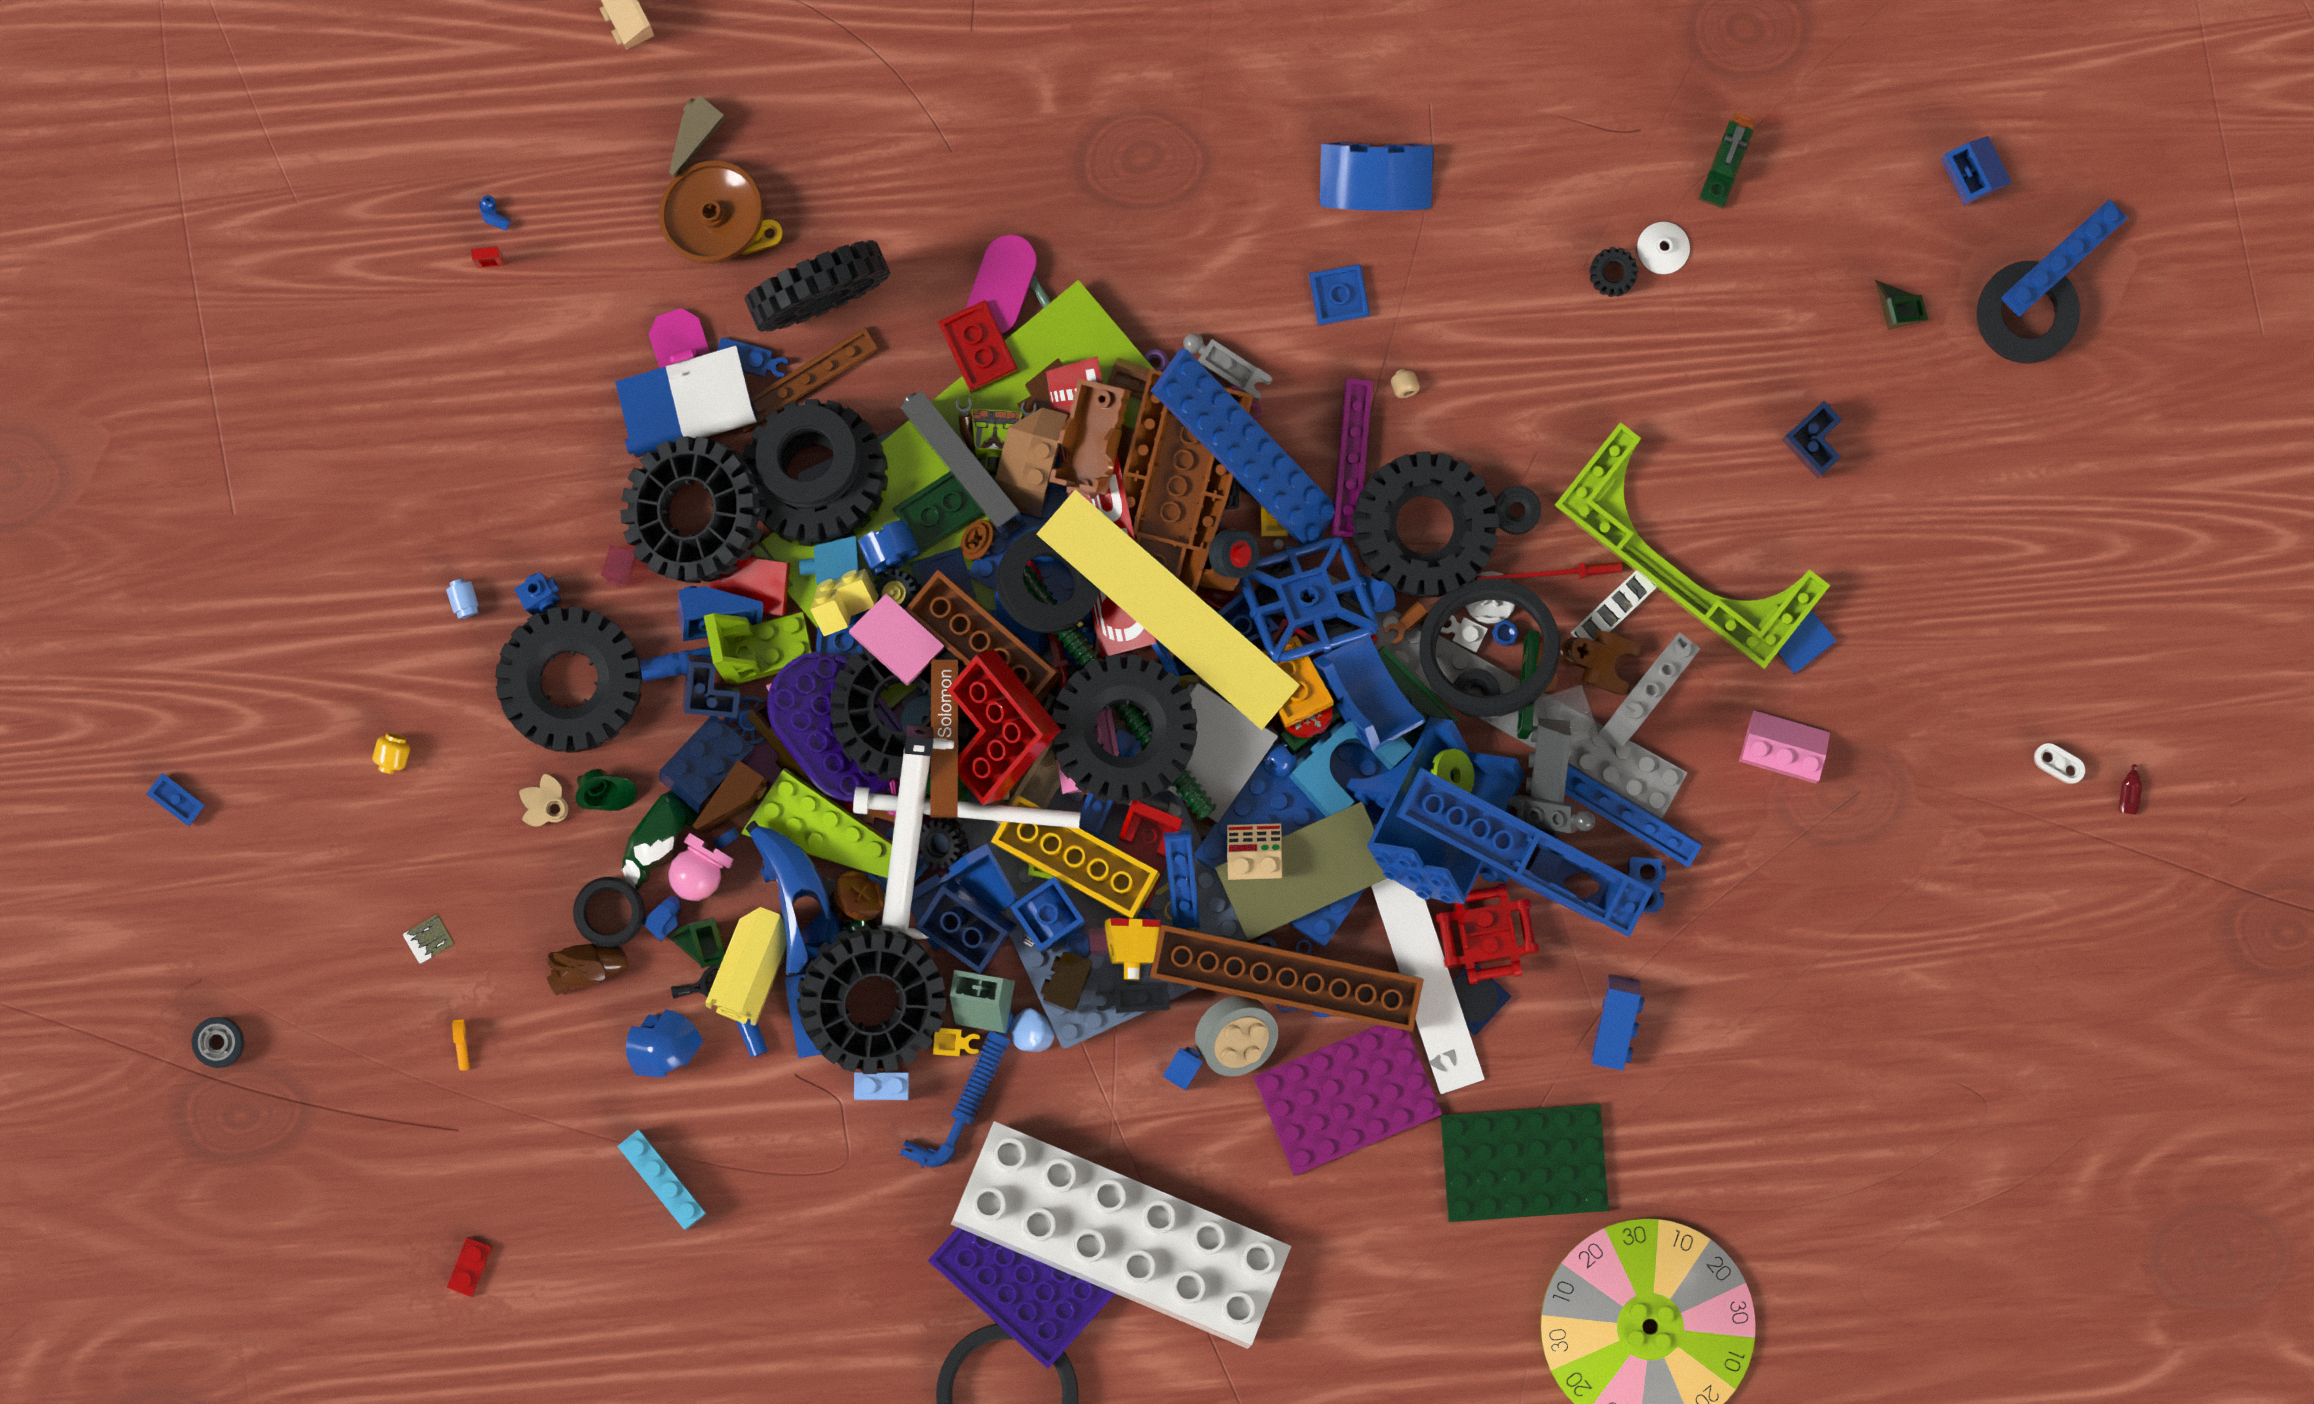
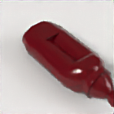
[2119,764,2142,815]

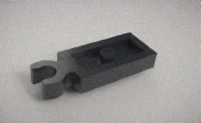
[1096,982,1170,1014]

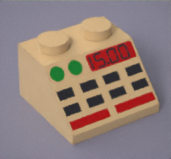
[1227,823,1283,880]

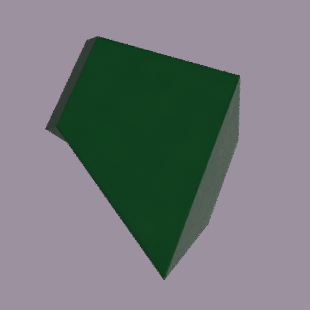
[1875,280,1928,330]
[667,917,725,968]

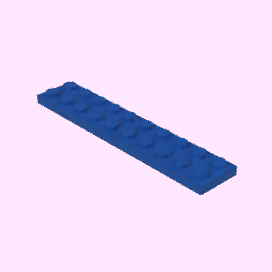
[1151,348,1335,545]

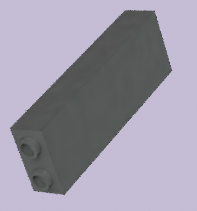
[901,391,1026,539]

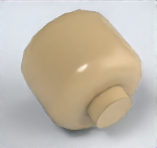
[1391,369,1420,398]

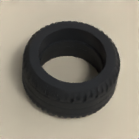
[573,877,645,947]

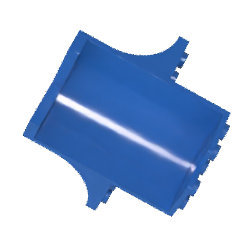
[1347,717,1525,904]

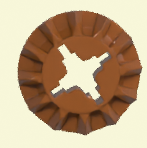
[960,520,997,562]

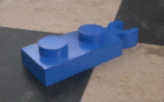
[717,337,789,379]

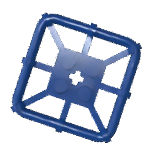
[1239,536,1379,663]

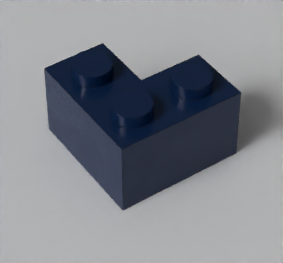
[1782,401,1842,478]
[682,654,740,718]

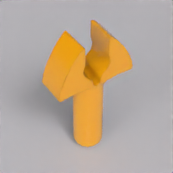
[452,1019,470,1071]

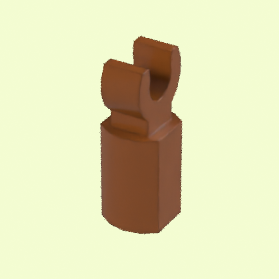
[1384,602,1429,644]

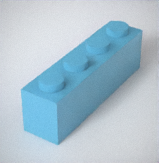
[617,1129,707,1230]

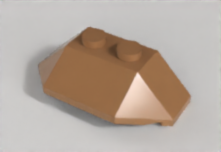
[995,408,1068,518]

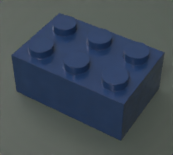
[659,716,753,814]
[915,879,1017,974]

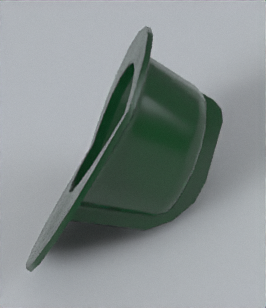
[575,769,637,811]

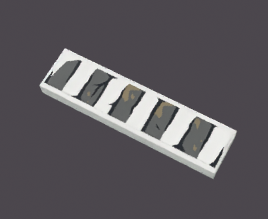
[1571,571,1657,640]

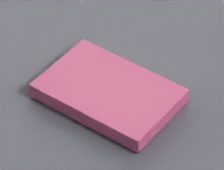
[849,594,945,686]

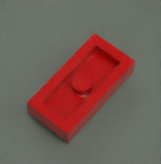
[447,1237,492,1297]

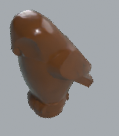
[546,944,629,996]

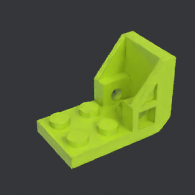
[704,612,813,684]

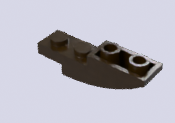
[746,700,822,793]

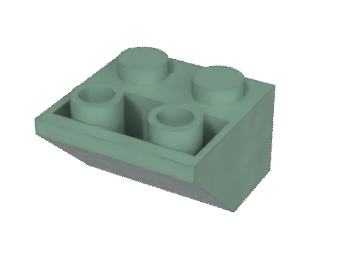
[950,970,1015,1033]

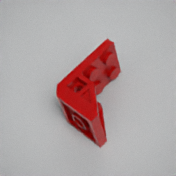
[1116,800,1183,909]

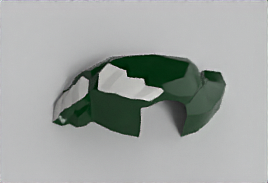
[621,790,701,890]

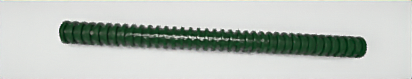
[1023,564,1217,820]

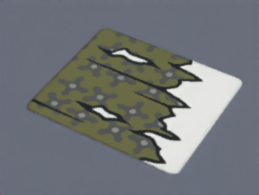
[403,915,454,963]

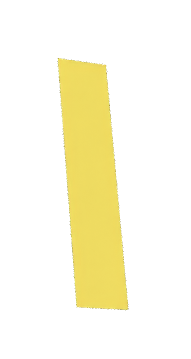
[1037,490,1300,730]

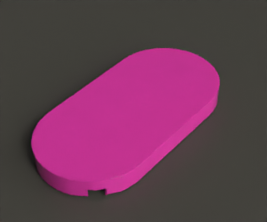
[966,235,1037,335]

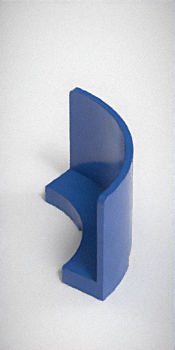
[1320,141,1433,211]
[1313,636,1426,752]
[911,843,1018,950]

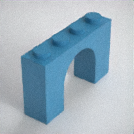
[1289,720,1413,817]

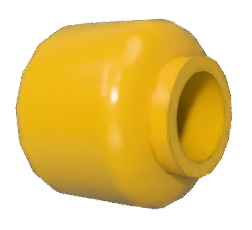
[372,733,410,774]

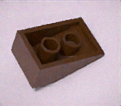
[693,760,771,834]

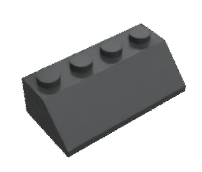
[1525,718,1571,838]

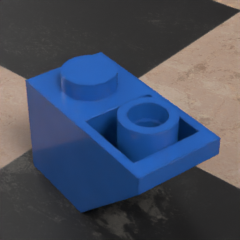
[1162,1047,1203,1090]

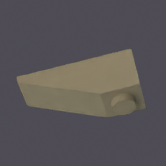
[669,95,725,179]

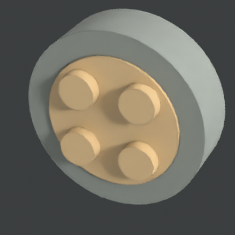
[1195,995,1278,1076]

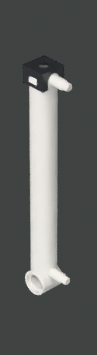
[882,725,954,939]

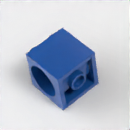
[1010,876,1086,955]

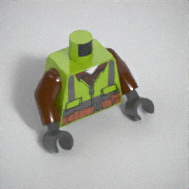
[956,396,1038,472]

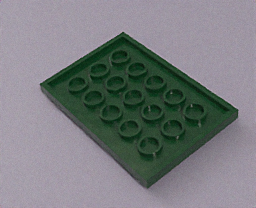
[1440,1104,1609,1222]

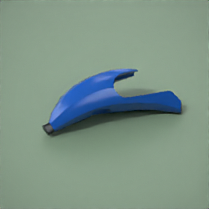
[745,820,831,976]

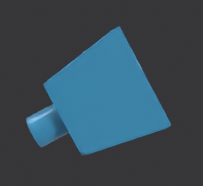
[799,536,860,585]

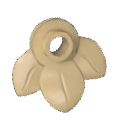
[519,774,569,827]

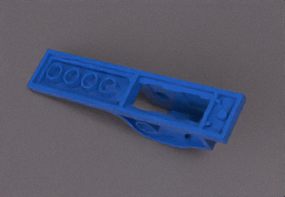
[1396,768,1654,937]

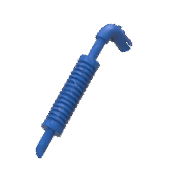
[900,1008,1014,1168]

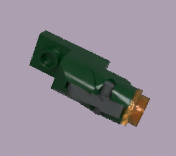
[1698,113,1754,209]

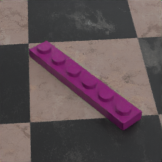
[1331,378,1373,539]

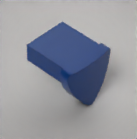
[1350,574,1396,612]

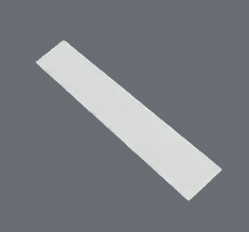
[1371,824,1484,1094]

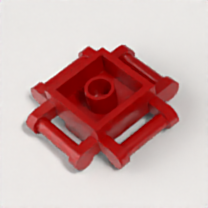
[1435,883,1539,985]

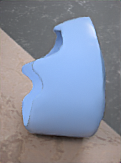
[1009,1008,1055,1052]

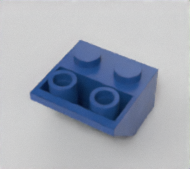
[1941,136,2012,206]

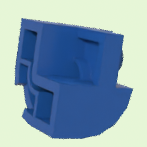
[626,1009,703,1077]

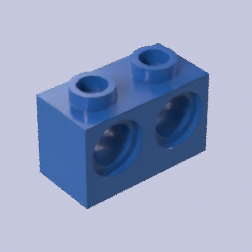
[1627,857,1666,914]

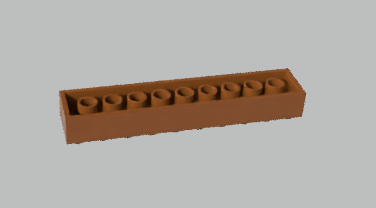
[1148,923,1424,1032]

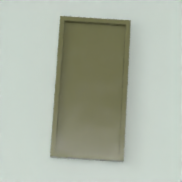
[1215,801,1387,941]

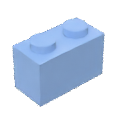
[854,1073,909,1100]

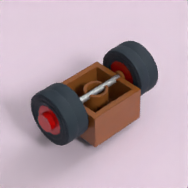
[1198,527,1259,591]

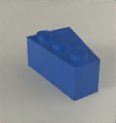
[1592,974,1645,1071]

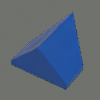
[800,908,844,960]

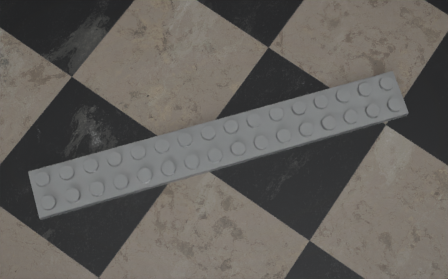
[1314,567,1688,818]

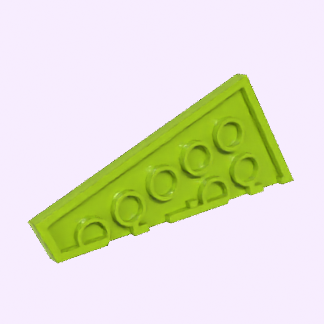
[741,768,892,878]

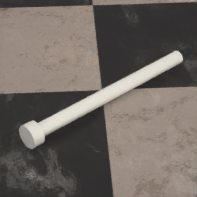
[853,786,1081,828]

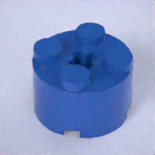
[858,520,921,577]

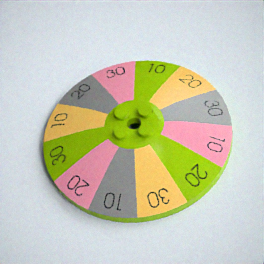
[1541,1219,1756,1404]

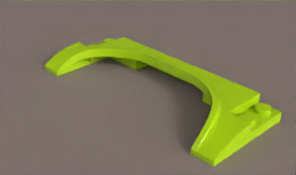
[1555,422,1830,669]

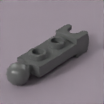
[1507,795,1596,833]

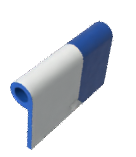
[615,346,758,458]

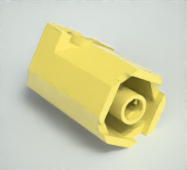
[705,907,787,1026]

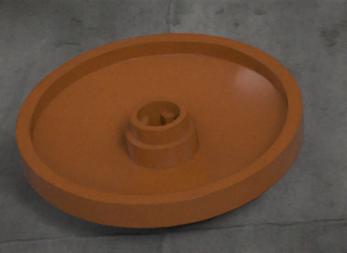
[659,160,764,264]

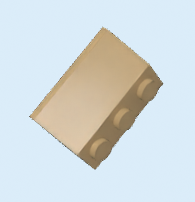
[599,0,654,50]

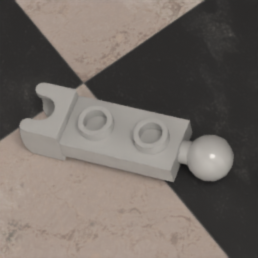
[1183,333,1273,401]

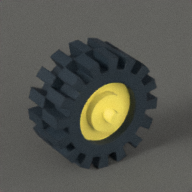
[873,570,922,610]

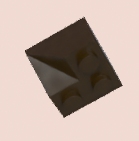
[1040,952,1093,1015]

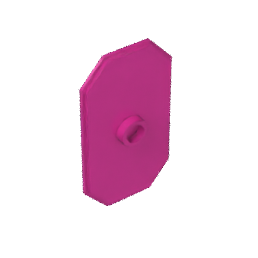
[648,308,710,368]

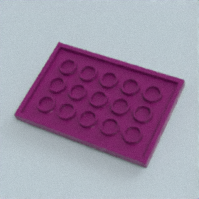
[1253,1025,1442,1176]

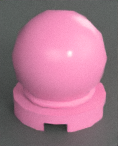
[668,833,734,901]

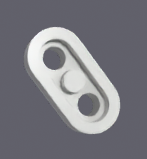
[2034,743,2085,784]

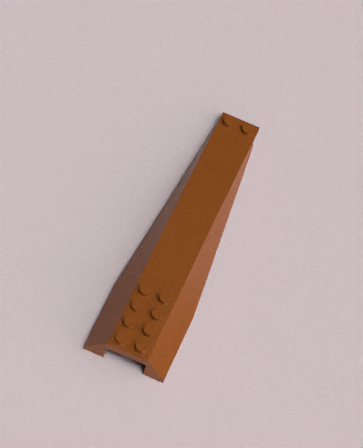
[1077,369,1254,802]

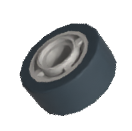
[191,1017,245,1068]

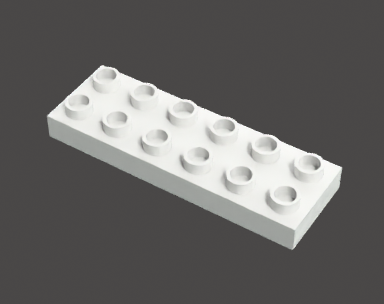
[951,1121,1291,1349]

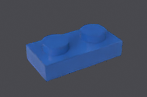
[146,773,206,827]

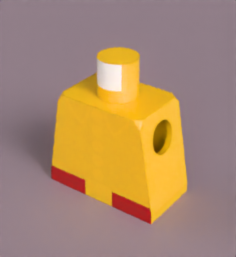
[1105,918,1161,980]

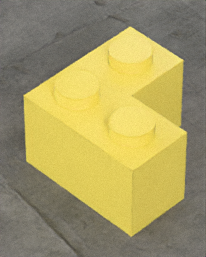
[810,569,879,636]

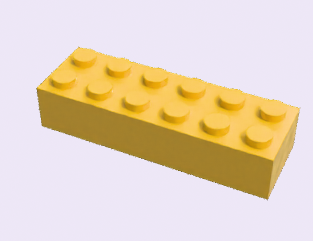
[991,795,1160,919]

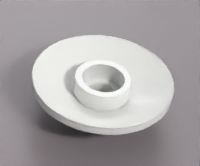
[1637,222,1690,274]

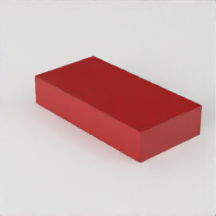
[471,246,504,268]

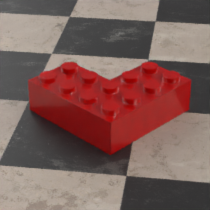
[947,650,1061,805]

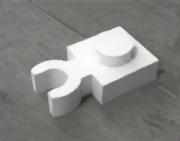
[1440,615,1488,653]

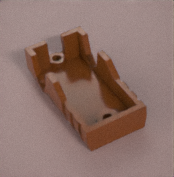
[1049,378,1131,499]

